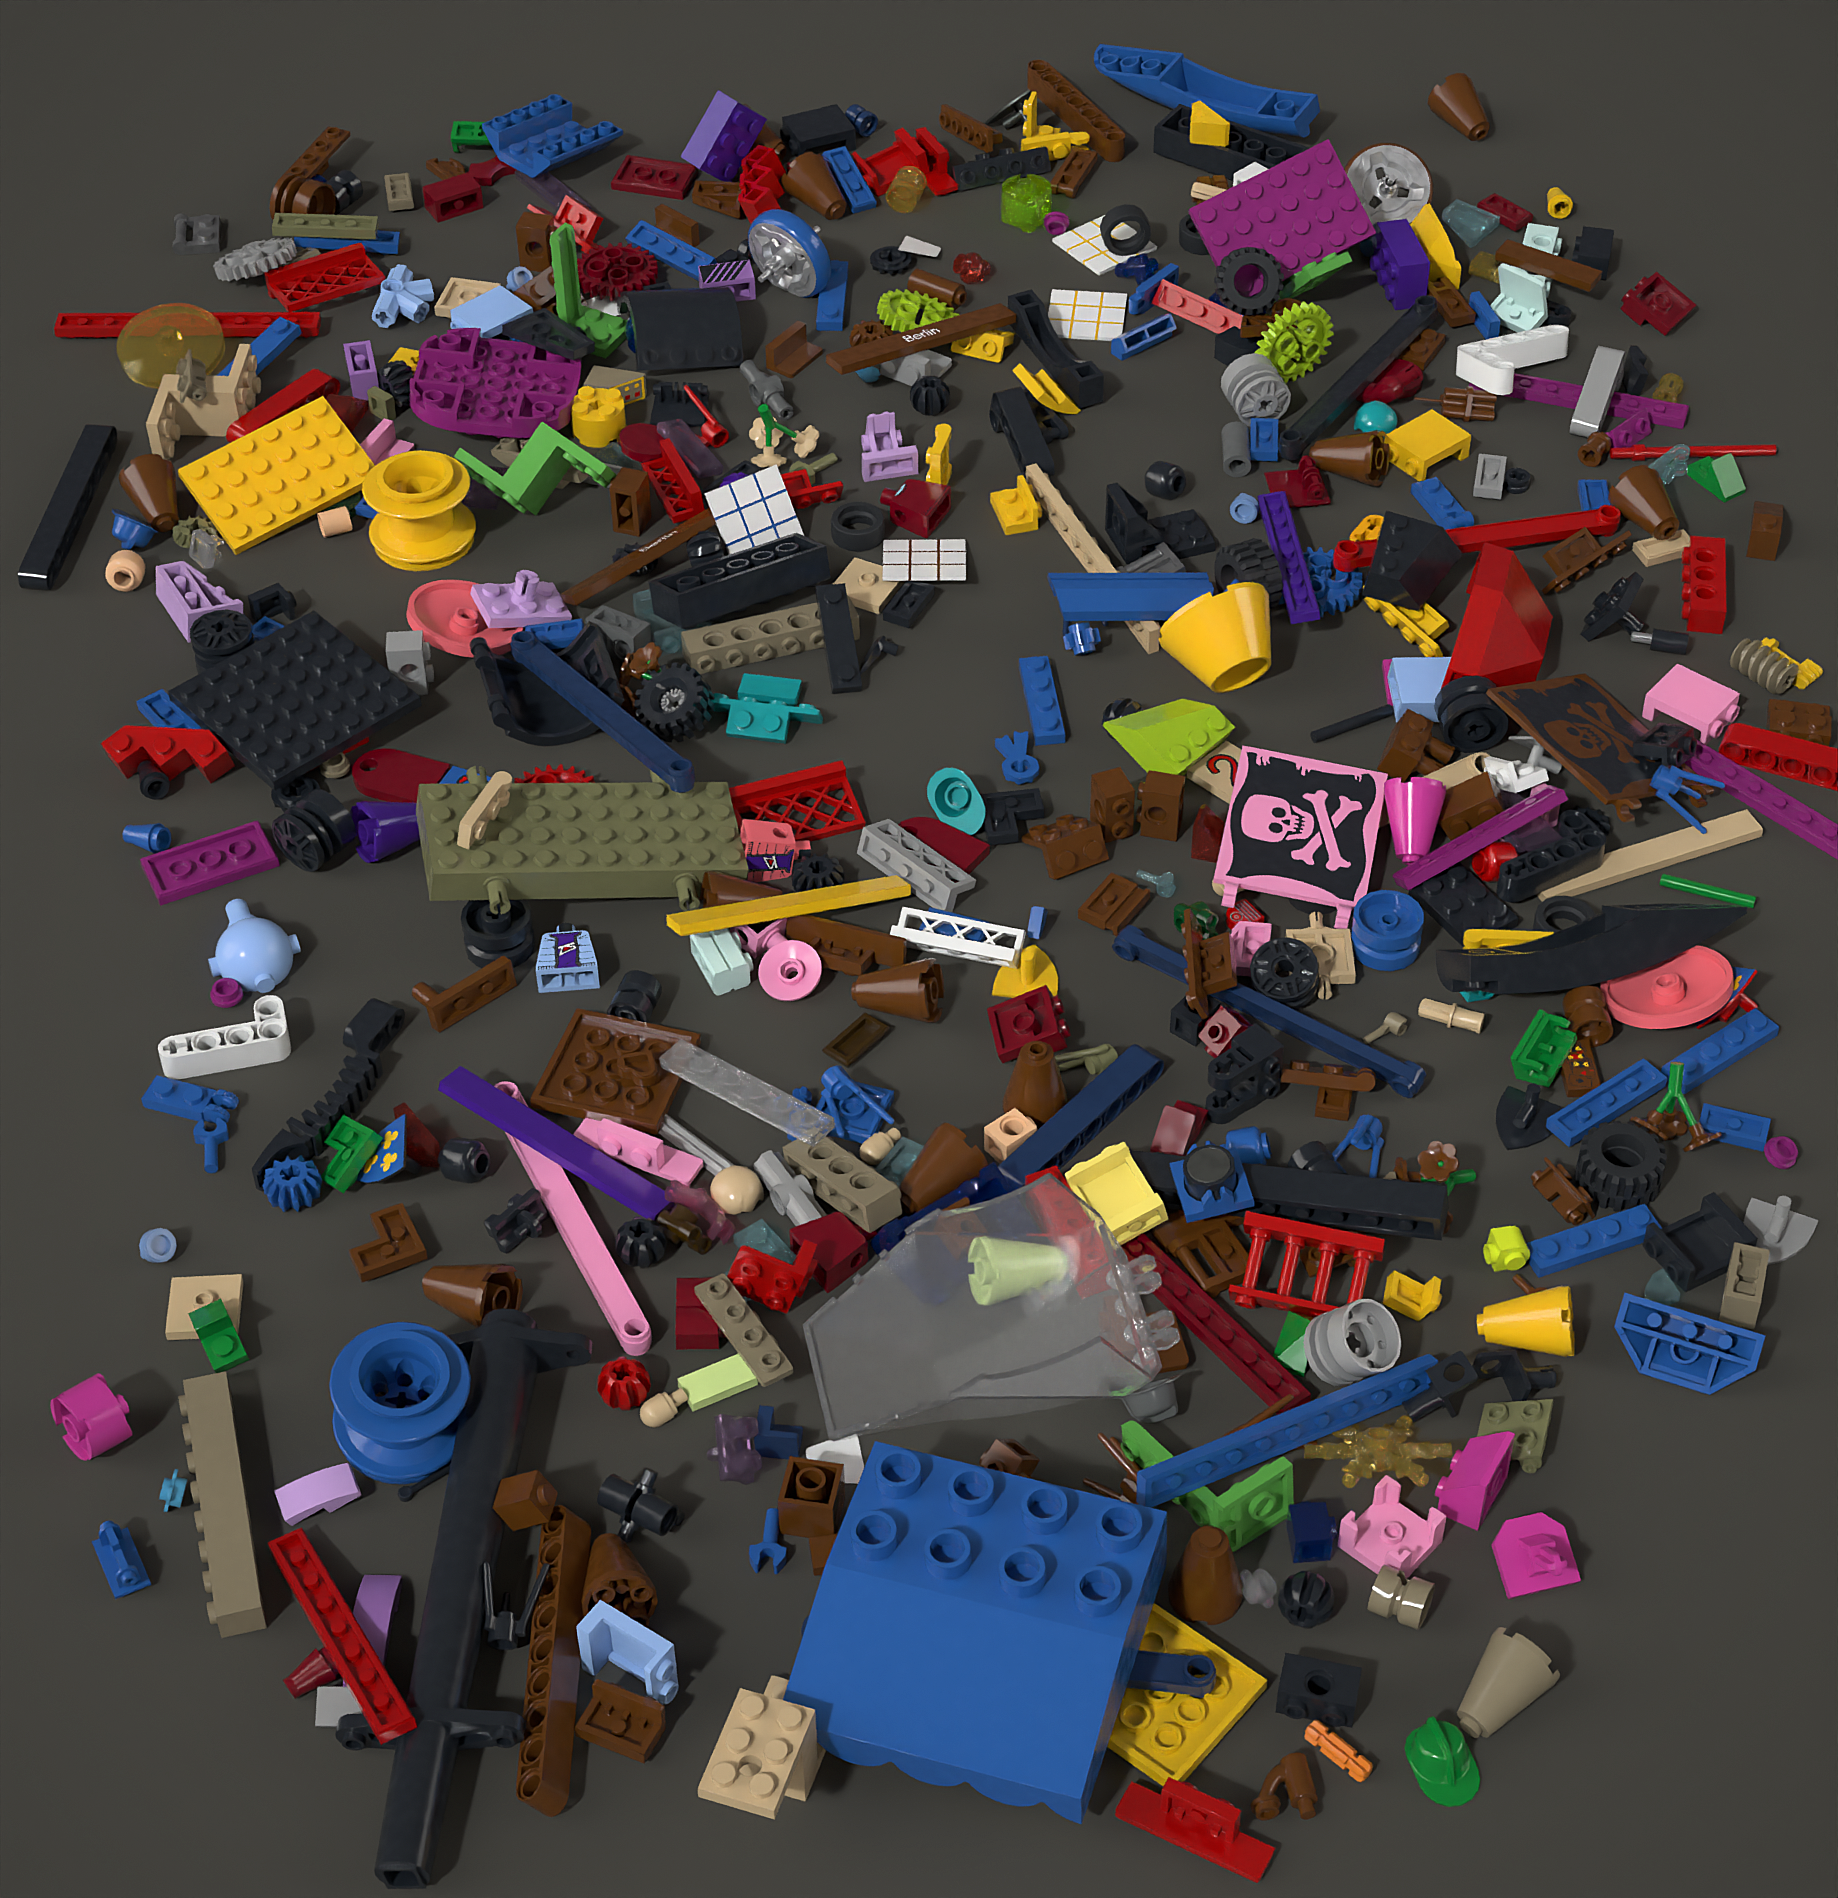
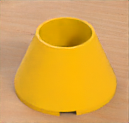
[1158,582,1271,693]

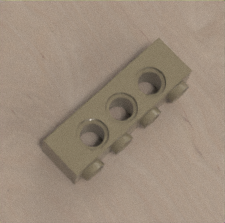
[782,1129,902,1233]

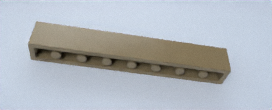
[178,1371,267,1638]

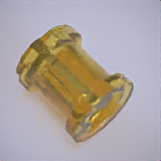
[1653,373,1684,403]

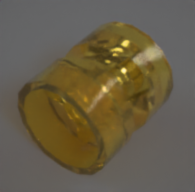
[885,166,927,213]

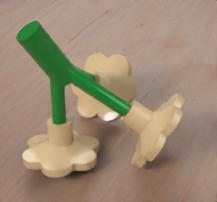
[749,404,819,467]

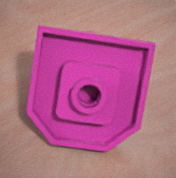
[1491,1512,1581,1599]

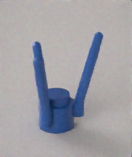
[1650,765,1725,834]
[821,1066,894,1138]
[1332,1115,1384,1178]

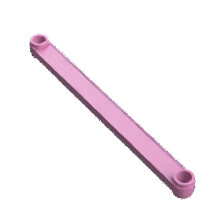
[494,1081,652,1356]

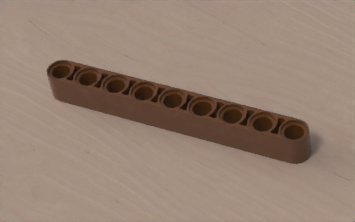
[516,1505,591,1817]

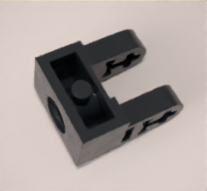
[1205,1023,1284,1124]

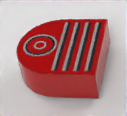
[1226,899,1264,930]

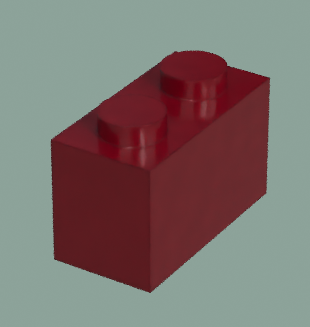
[422,172,484,223]

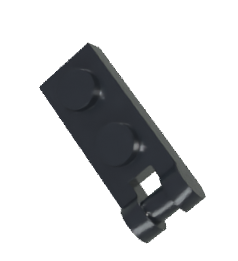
[1023,388,1069,444]

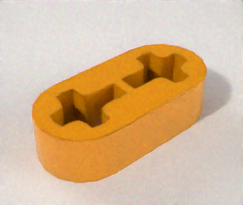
[1349,515,1384,542]

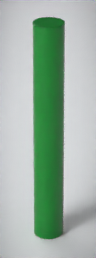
[1659,874,1756,909]

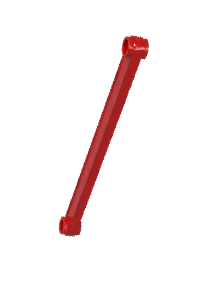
[1333,505,1621,572]

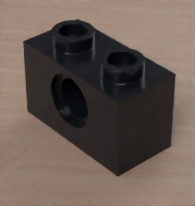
[1275,1652,1362,1728]

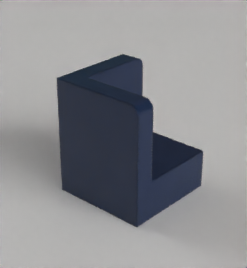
[754,1405,803,1460]

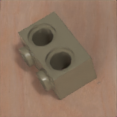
[1719,1242,1770,1330]

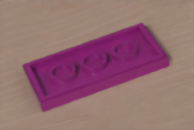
[140,820,280,906]

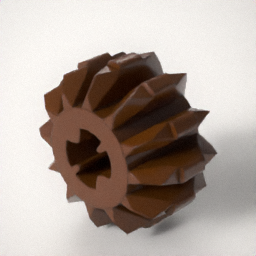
[849,319,893,347]

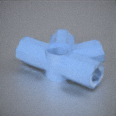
[372,264,434,328]

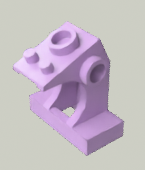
[861,411,918,482]

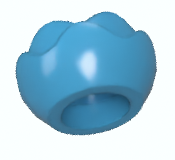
[855,366,881,383]

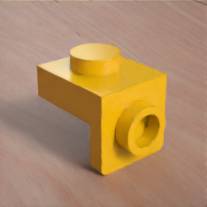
[1383,1270,1442,1322]

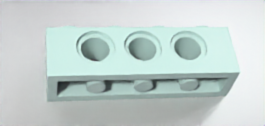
[1517,223,1562,298]

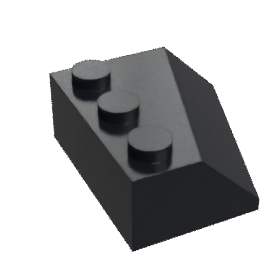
[1362,511,1463,611]

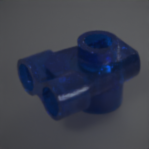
[1115,253,1158,285]

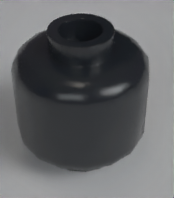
[1145,461,1186,500]
[438,1137,490,1184]

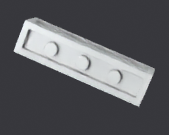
[890,907,1026,969]

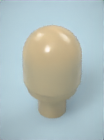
[859,1128,901,1165]
[640,1388,688,1428]

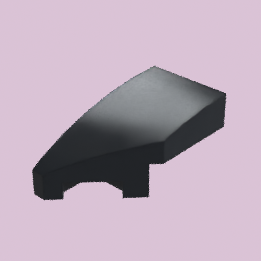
[1622,345,1649,396]

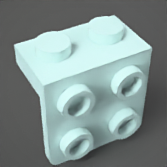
[1490,263,1548,333]

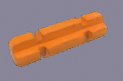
[1304,1720,1373,1782]

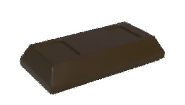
[822,1012,890,1068]

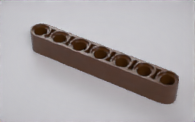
[1027,59,1125,162]

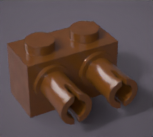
[1377,708,1455,783]

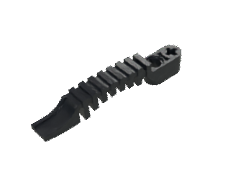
[252,998,405,1192]

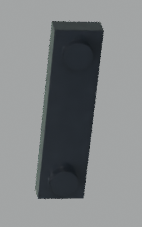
[815,583,862,694]

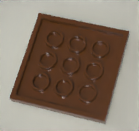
[530,1008,701,1135]

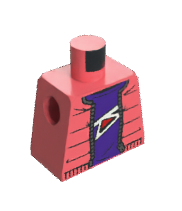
[740,819,811,883]

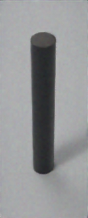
[1310,704,1394,743]

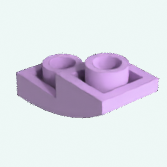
[275,1463,361,1526]

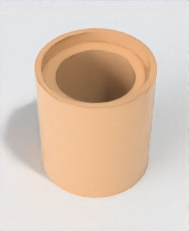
[317,506,352,538]

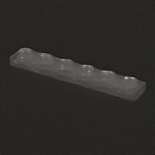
[659,1039,835,1147]

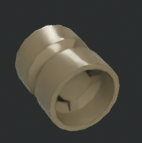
[1367,1564,1435,1630]

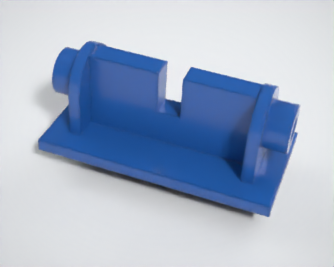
[92,1521,151,1599]

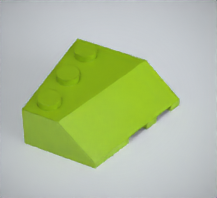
[1102,699,1235,776]

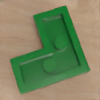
[321,1115,383,1194]

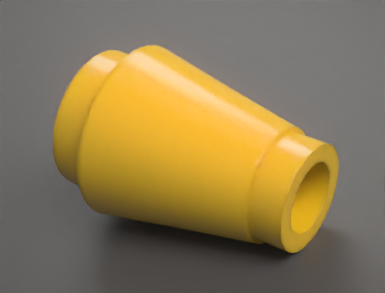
[1547,187,1573,219]

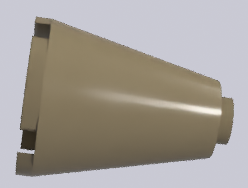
[1457,1627,1560,1738]

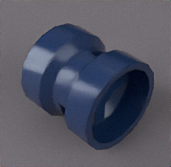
[845,104,878,137]

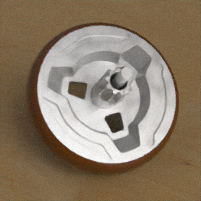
[1344,143,1433,225]

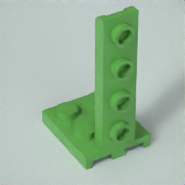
[549,223,634,358]
[1121,1421,1294,1552]

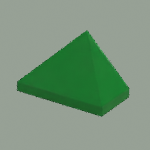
[1272,1310,1315,1377]

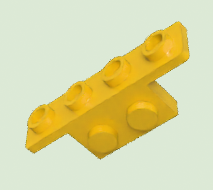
[1362,585,1449,657]

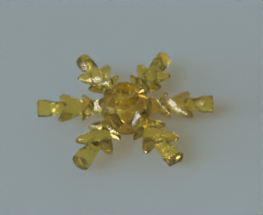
[1304,1415,1452,1488]

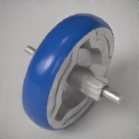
[748,209,831,298]

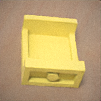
[1065,1142,1168,1251]

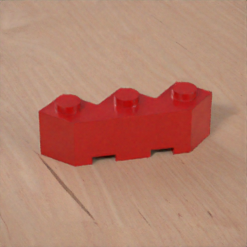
[738,145,786,224]
[100,725,235,784]

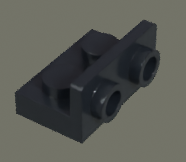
[1633,723,1697,768]

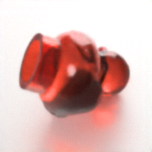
[953,252,991,284]

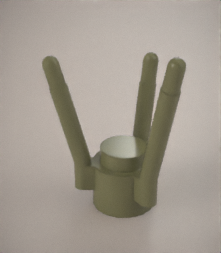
[1055,1044,1118,1075]

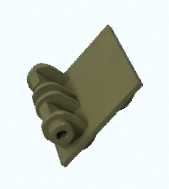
[1477,1399,1554,1473]

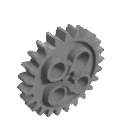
[213,237,297,281]

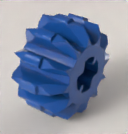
[263,1155,322,1212]

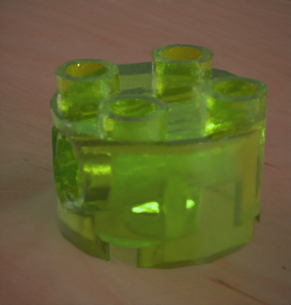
[1001,174,1052,233]

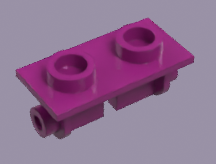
[1605,407,1652,448]

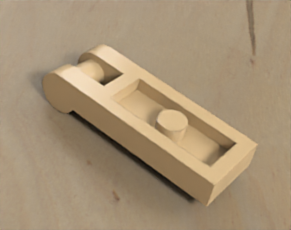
[457,771,512,850]

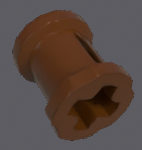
[1578,431,1612,467]

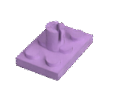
[470,570,572,628]

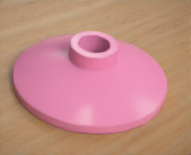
[758,940,822,1001]

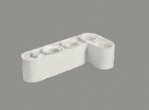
[158,995,291,1080]

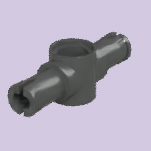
[740,360,793,421]

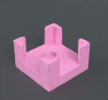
[1338,1475,1447,1579]

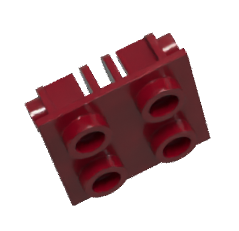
[1264,455,1331,508]

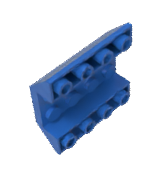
[482,94,623,178]

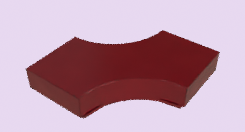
[468,155,521,186]

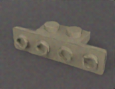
[694,1274,793,1387]

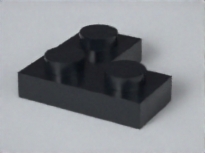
[980,788,1044,845]

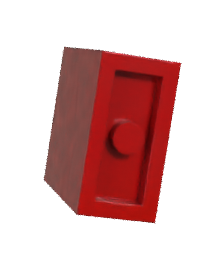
[851,127,930,197]

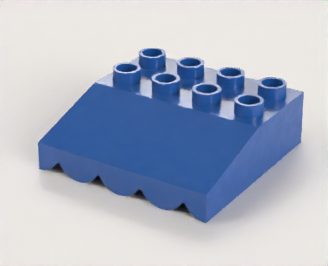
[783,1441,1167,1824]

